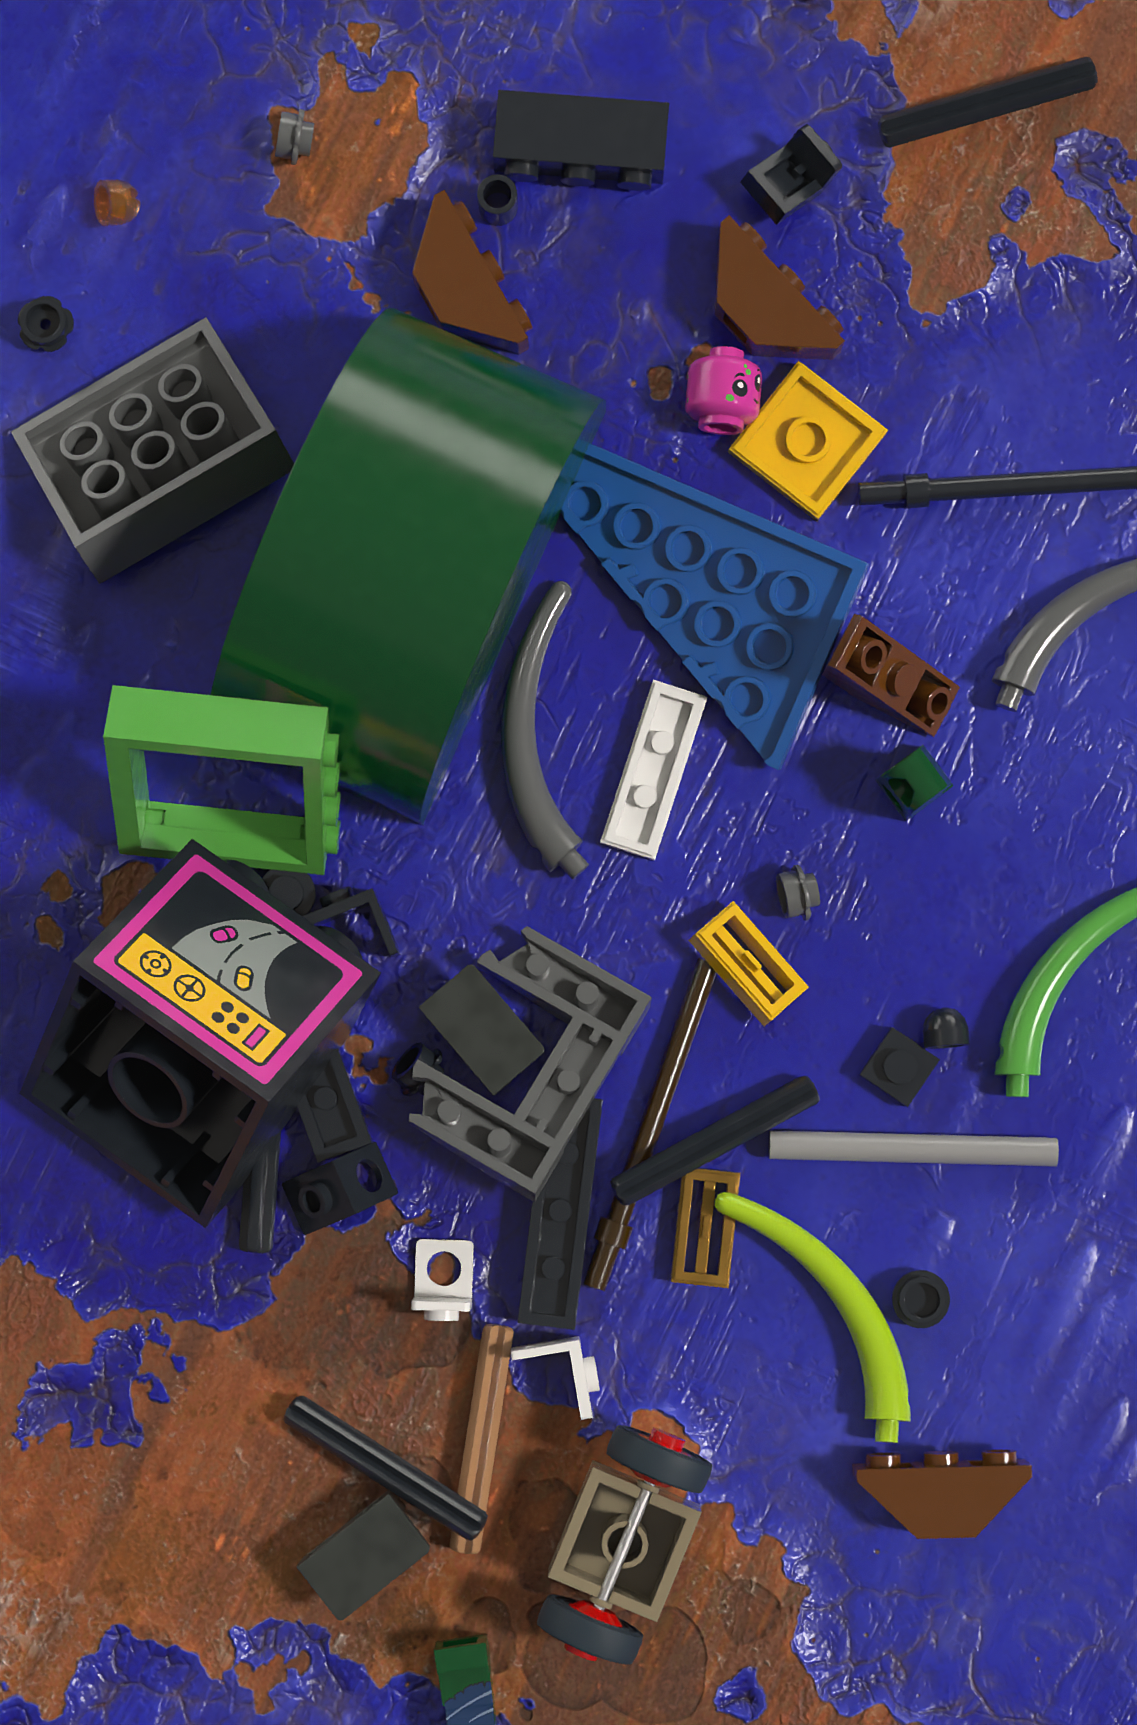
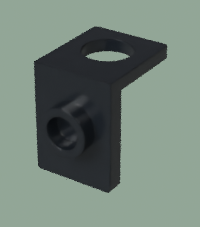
[302,886,400,957]
[282,1142,398,1235]

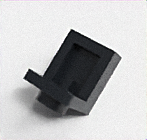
[740,124,842,225]

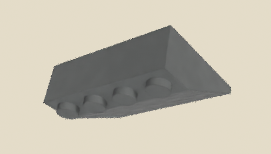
[11,317,294,584]

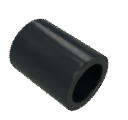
[477,174,518,226]

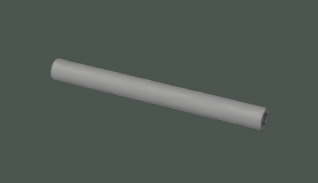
[769,1130,1059,1167]

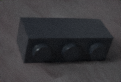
[493,90,669,191]

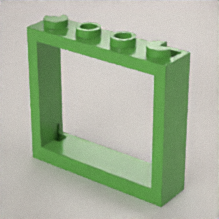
[103,685,341,875]

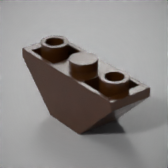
[412,190,533,355]
[715,215,845,360]
[822,614,960,737]
[852,1449,1032,1539]

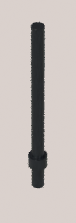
[858,466,1137,509]

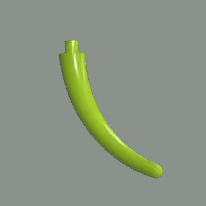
[715,1192,911,1443]

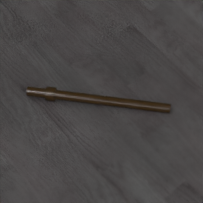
[583,958,717,1291]

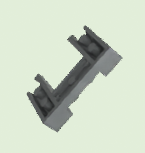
[409,926,652,1202]

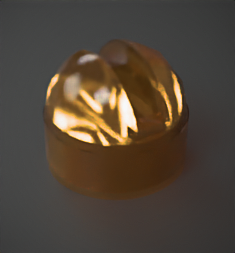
[94,179,141,226]

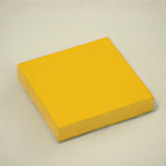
[728,361,888,522]

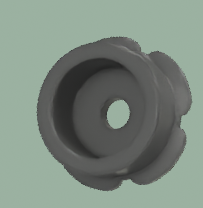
[275,109,315,165]
[776,865,820,921]

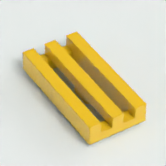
[688,901,809,1026]

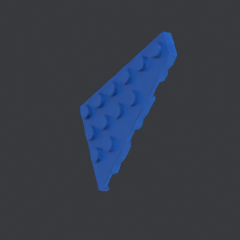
[561,443,870,770]

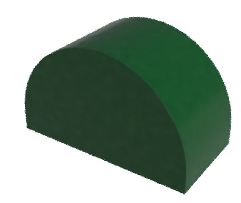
[210,307,606,825]

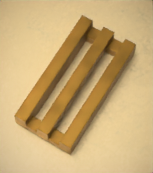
[671,1168,740,1288]

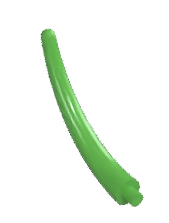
[995,887,1137,1097]

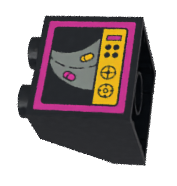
[19,839,381,1228]

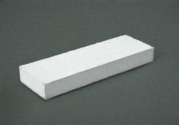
[600,680,707,861]

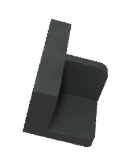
[419,964,544,1096]
[297,1490,430,1621]

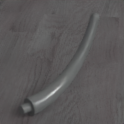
[992,559,1137,712]
[501,581,589,880]

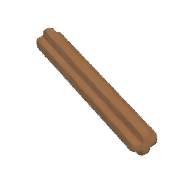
[450,1324,514,1554]

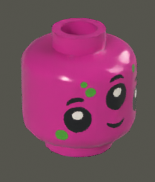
[685,346,762,435]

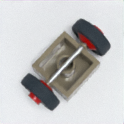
[537,1425,712,1665]

